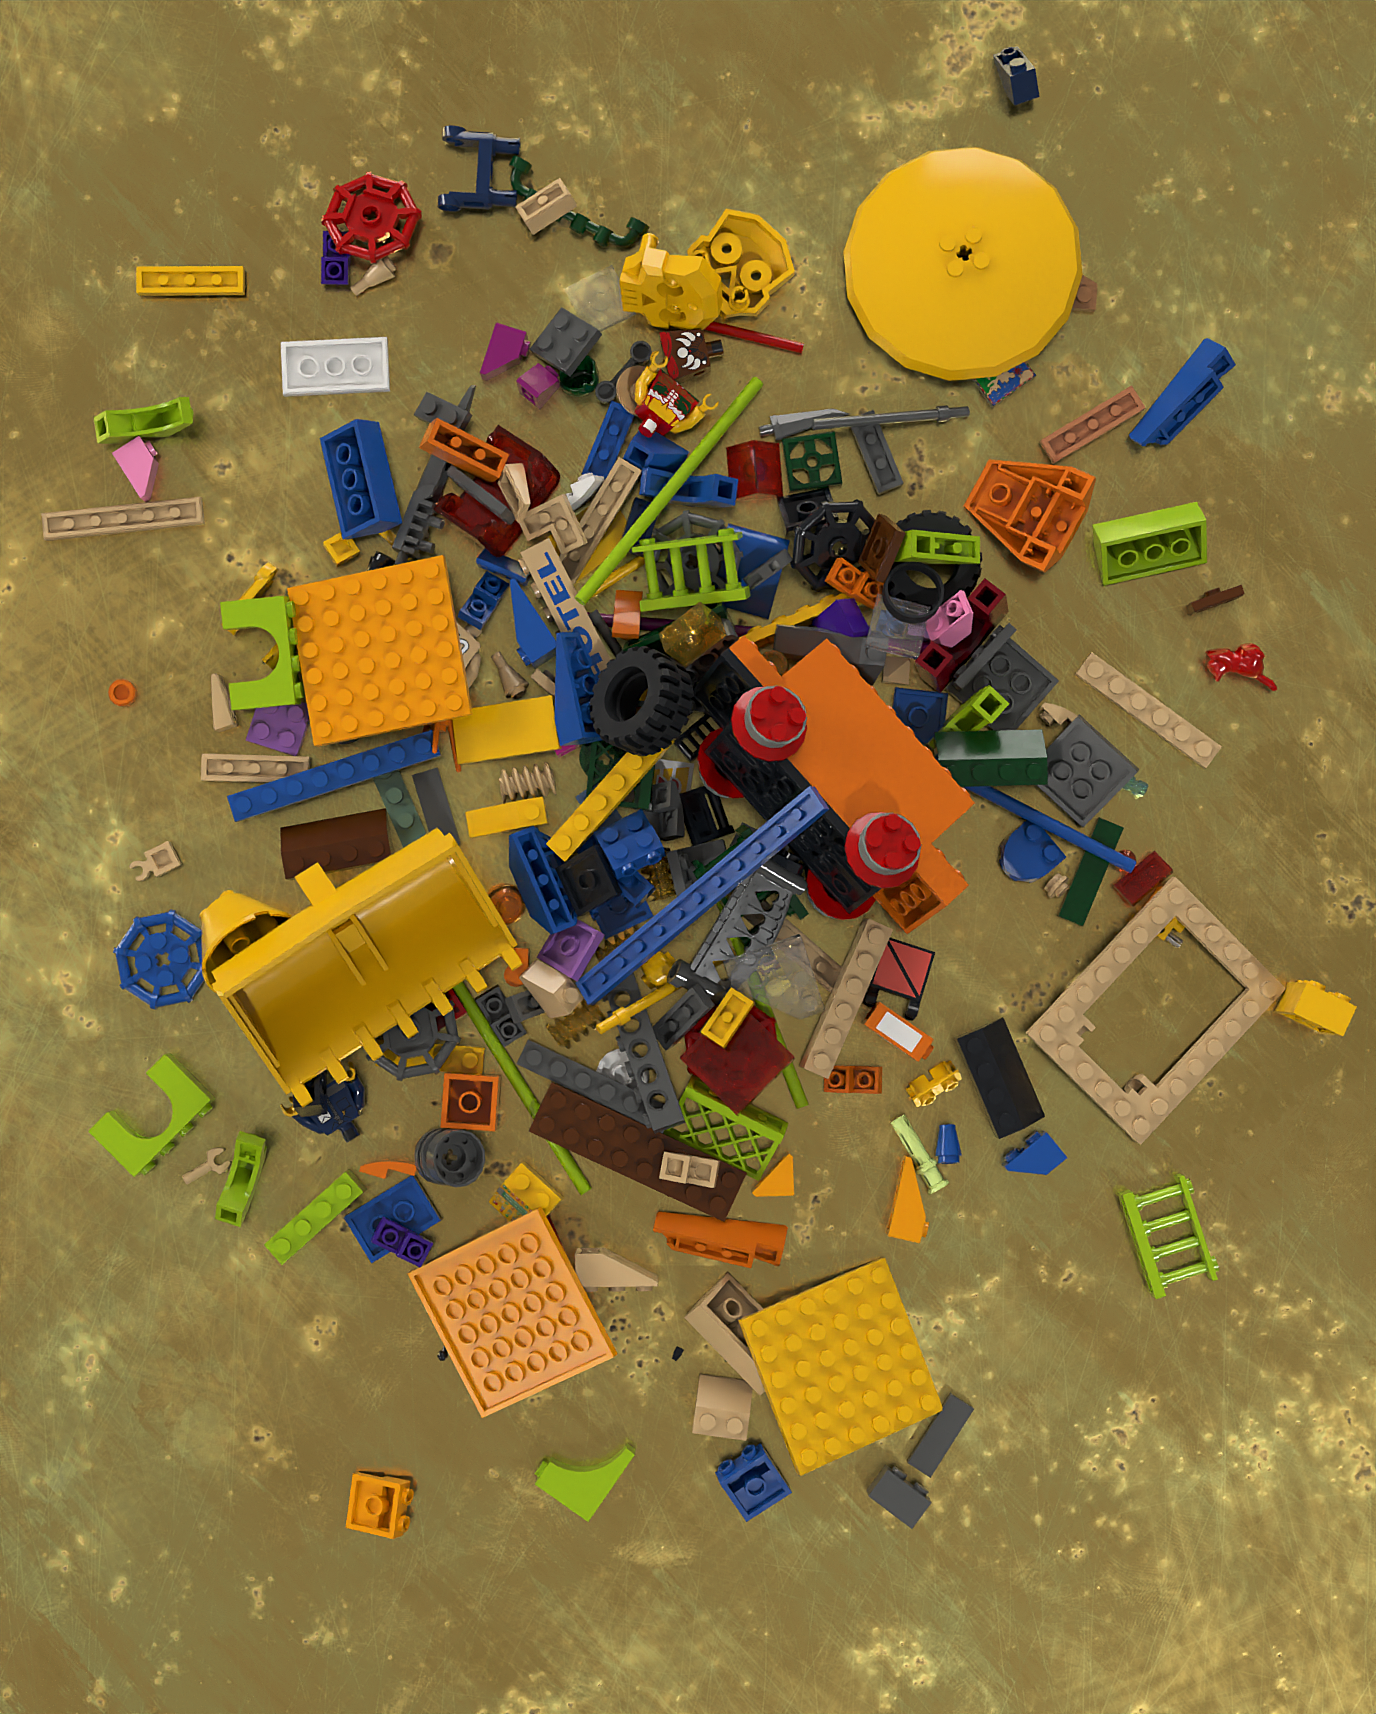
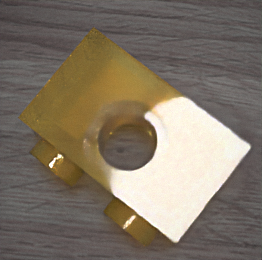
[659,602,727,667]

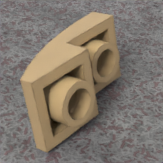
[1038,702,1077,728]

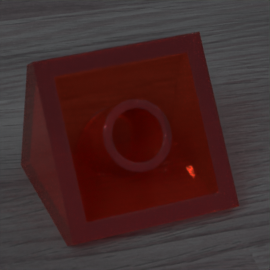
[726,440,783,501]

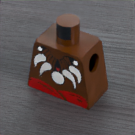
[659,329,724,384]

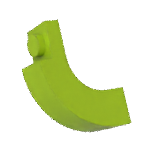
[215,1131,267,1227]

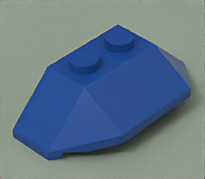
[509,826,578,935]

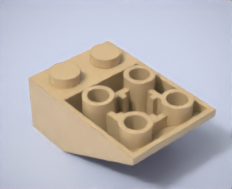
[575,1248,658,1292]

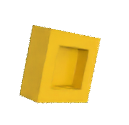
[323,532,360,567]

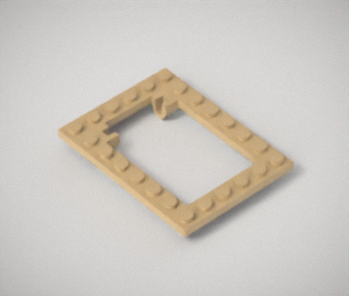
[1026,877,1286,1145]

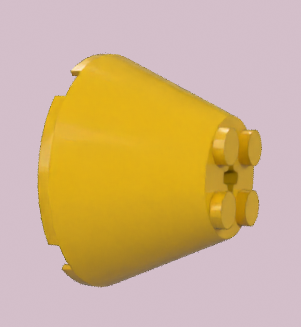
[199,890,292,993]

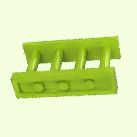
[632,528,751,612]
[1118,1173,1219,1299]

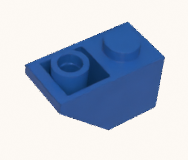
[623,431,689,473]
[1002,1131,1067,1175]

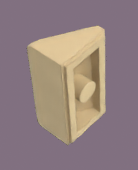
[515,178,577,234]

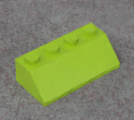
[1092,502,1207,586]

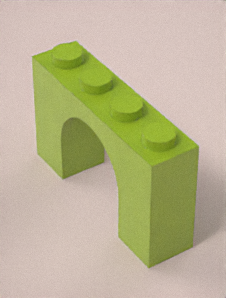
[220,596,304,710]
[88,1053,216,1177]

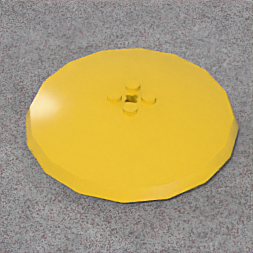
[843,146,1083,381]

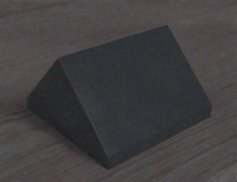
[777,487,839,538]

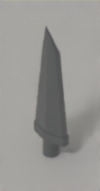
[759,408,850,441]

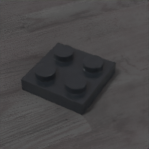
[555,844,623,917]

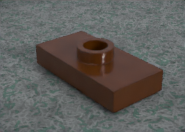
[1186,584,1244,615]

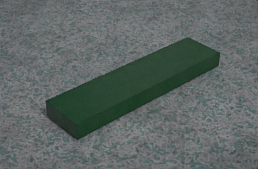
[1057,817,1124,927]

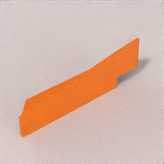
[653,1212,788,1268]

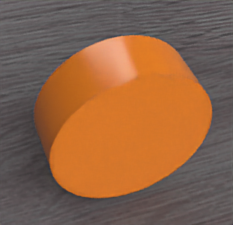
[108,679,137,707]

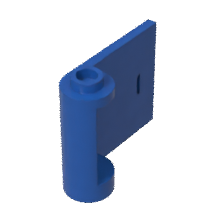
[712,523,790,619]

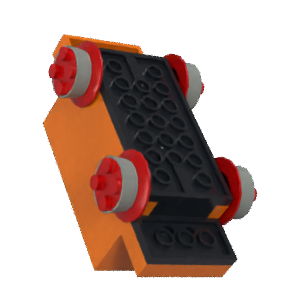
[693,635,975,934]

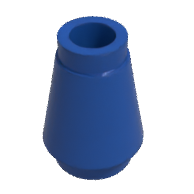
[935,1124,962,1164]

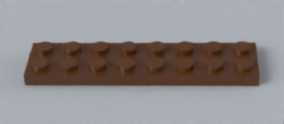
[528,1081,747,1222]

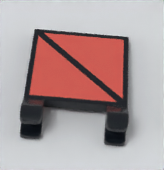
[863,938,935,1021]

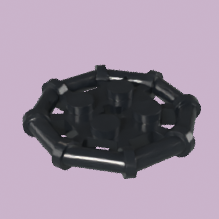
[790,499,875,592]

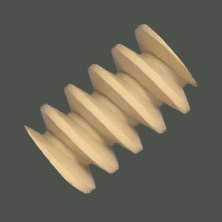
[499,762,557,804]

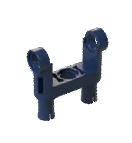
[437,125,521,212]

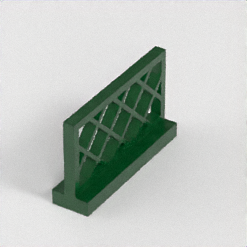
[586,700,655,811]

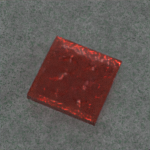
[679,1012,795,1116]

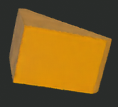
[751,1152,794,1197]

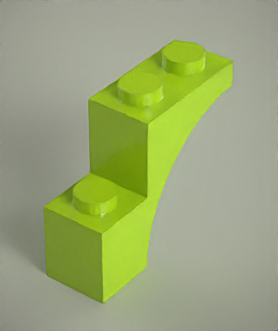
[94,397,193,444]

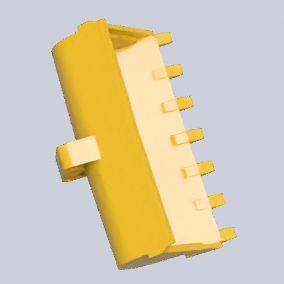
[211,828,523,1107]

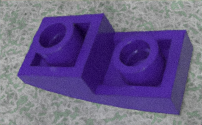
[321,231,350,285]
[371,1216,433,1268]

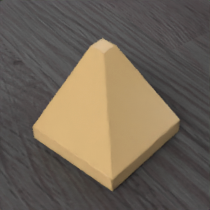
[882,656,910,685]

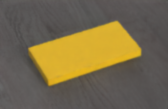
[452,695,562,765]

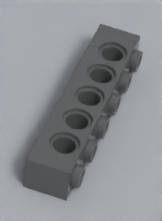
[602,972,686,1134]

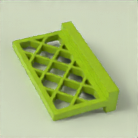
[663,1075,789,1181]

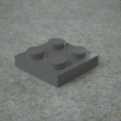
[530,307,602,377]

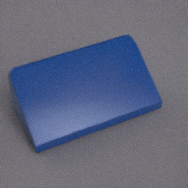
[476,548,531,586]

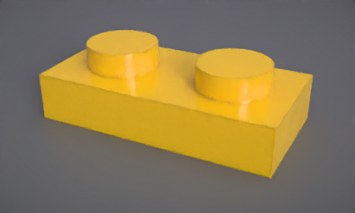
[701,987,755,1049]

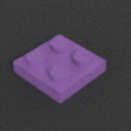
[246,702,310,756]
[536,919,605,982]

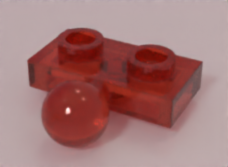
[1114,849,1173,907]

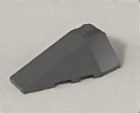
[773,624,888,686]

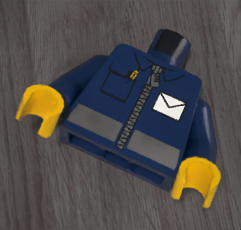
[280,1061,365,1143]

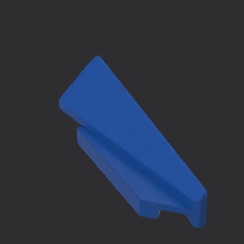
[1129,338,1236,446]

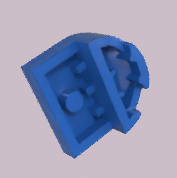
[999,820,1066,883]

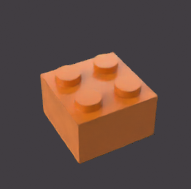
[440,1072,501,1131]

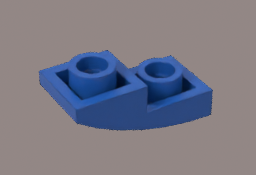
[458,571,510,630]

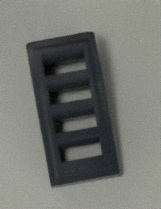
[673,715,721,763]

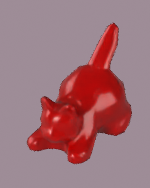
[1206,643,1277,691]

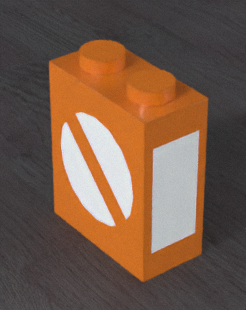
[861,1001,934,1062]

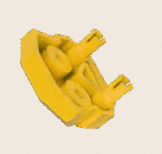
[687,209,795,320]
[619,233,723,330]

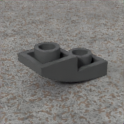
[475,984,527,1047]

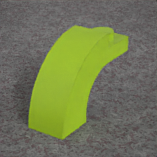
[927,685,1010,750]

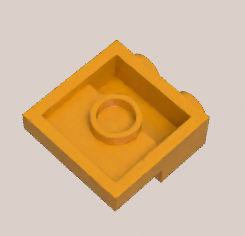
[345,1472,414,1539]

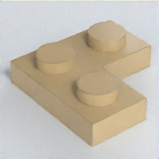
[519,494,588,555]

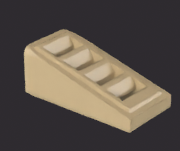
[498,463,530,523]
[211,673,239,732]

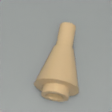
[350,256,397,296]
[491,652,529,699]

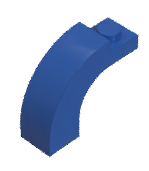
[639,467,738,508]

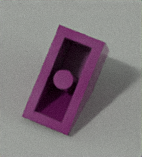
[480,323,531,381]
[516,363,560,410]

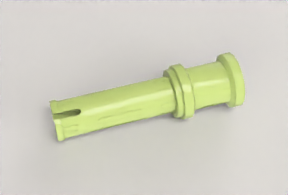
[891,1114,949,1195]

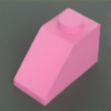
[112,436,159,502]

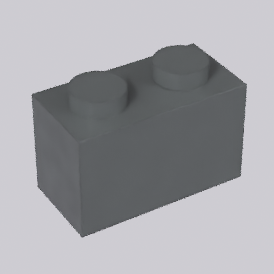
[866,1465,931,1529]

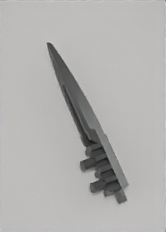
[392,385,476,565]

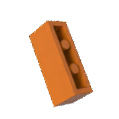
[419,418,509,484]

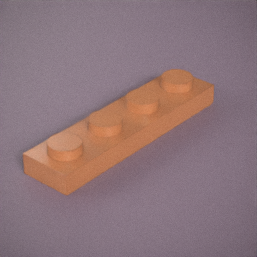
[1039,385,1145,465]

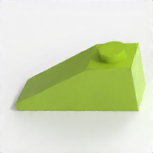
[894,530,980,564]

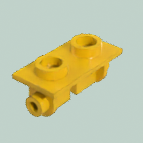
[905,1060,962,1108]

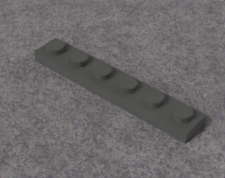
[516,1039,665,1133]

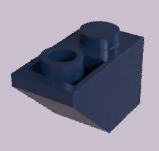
[993,46,1040,106]

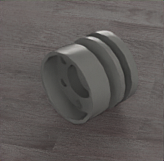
[414,1128,485,1187]

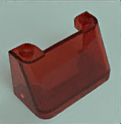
[433,425,560,557]

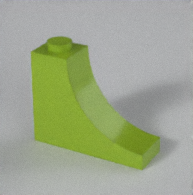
[534,1443,636,1522]

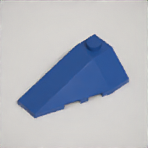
[554,632,602,746]

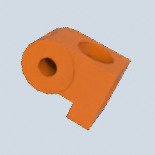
[504,948,530,987]

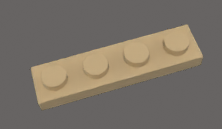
[201,754,311,783]

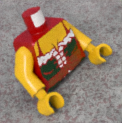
[635,351,719,438]

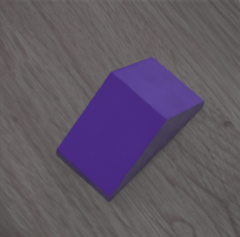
[812,598,871,638]

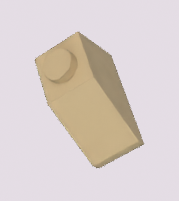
[519,960,584,1019]

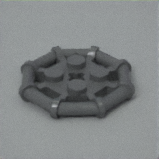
[644,510,743,610]
[366,1000,461,1081]

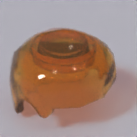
[487,882,526,925]

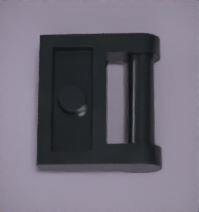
[679,786,735,847]

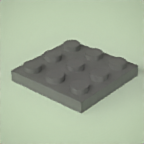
[945,638,1059,730]
[1037,714,1139,827]

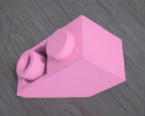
[924,590,973,647]

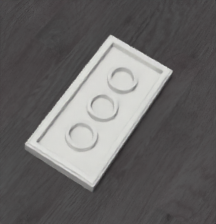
[281,337,390,397]

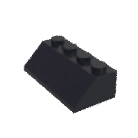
[954,1017,1045,1139]

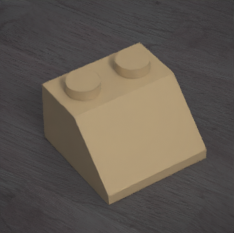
[692,1373,753,1441]

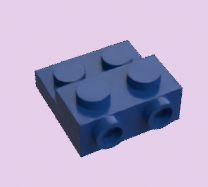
[593,809,666,880]
[715,1443,792,1522]

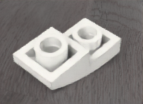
[566,473,605,511]

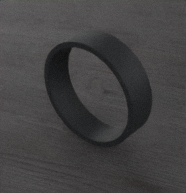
[882,562,944,624]

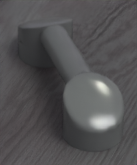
[595,341,652,404]

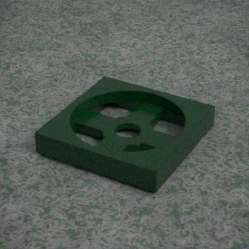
[782,431,843,493]

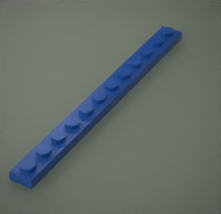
[575,786,829,1005]

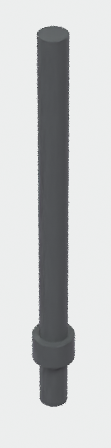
[812,405,970,430]

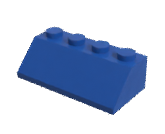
[320,419,402,540]

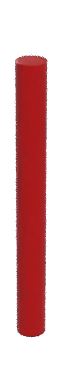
[703,321,804,354]

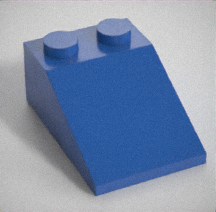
[510,578,556,669]

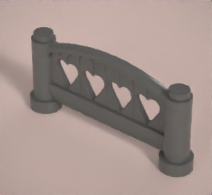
[667,858,807,1006]

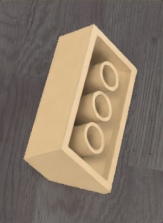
[684,1273,765,1395]

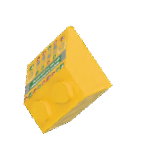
[488,1162,564,1222]

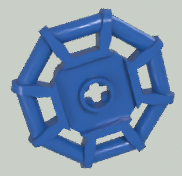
[113,909,204,1010]

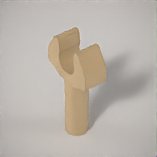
[182,1147,232,1185]

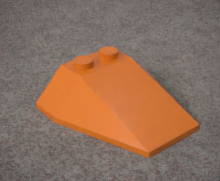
[964,459,1096,573]

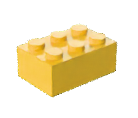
[1274,980,1357,1037]

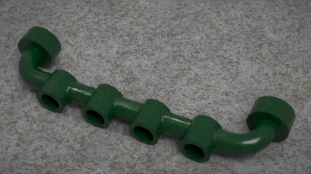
[509,155,650,247]

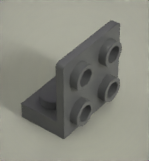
[666,839,734,897]

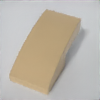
[659,1151,720,1188]

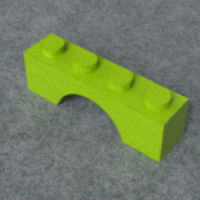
[264,1169,367,1265]

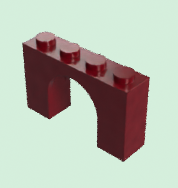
[915,578,1009,693]

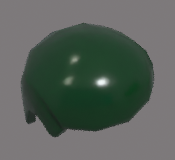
[559,355,599,398]

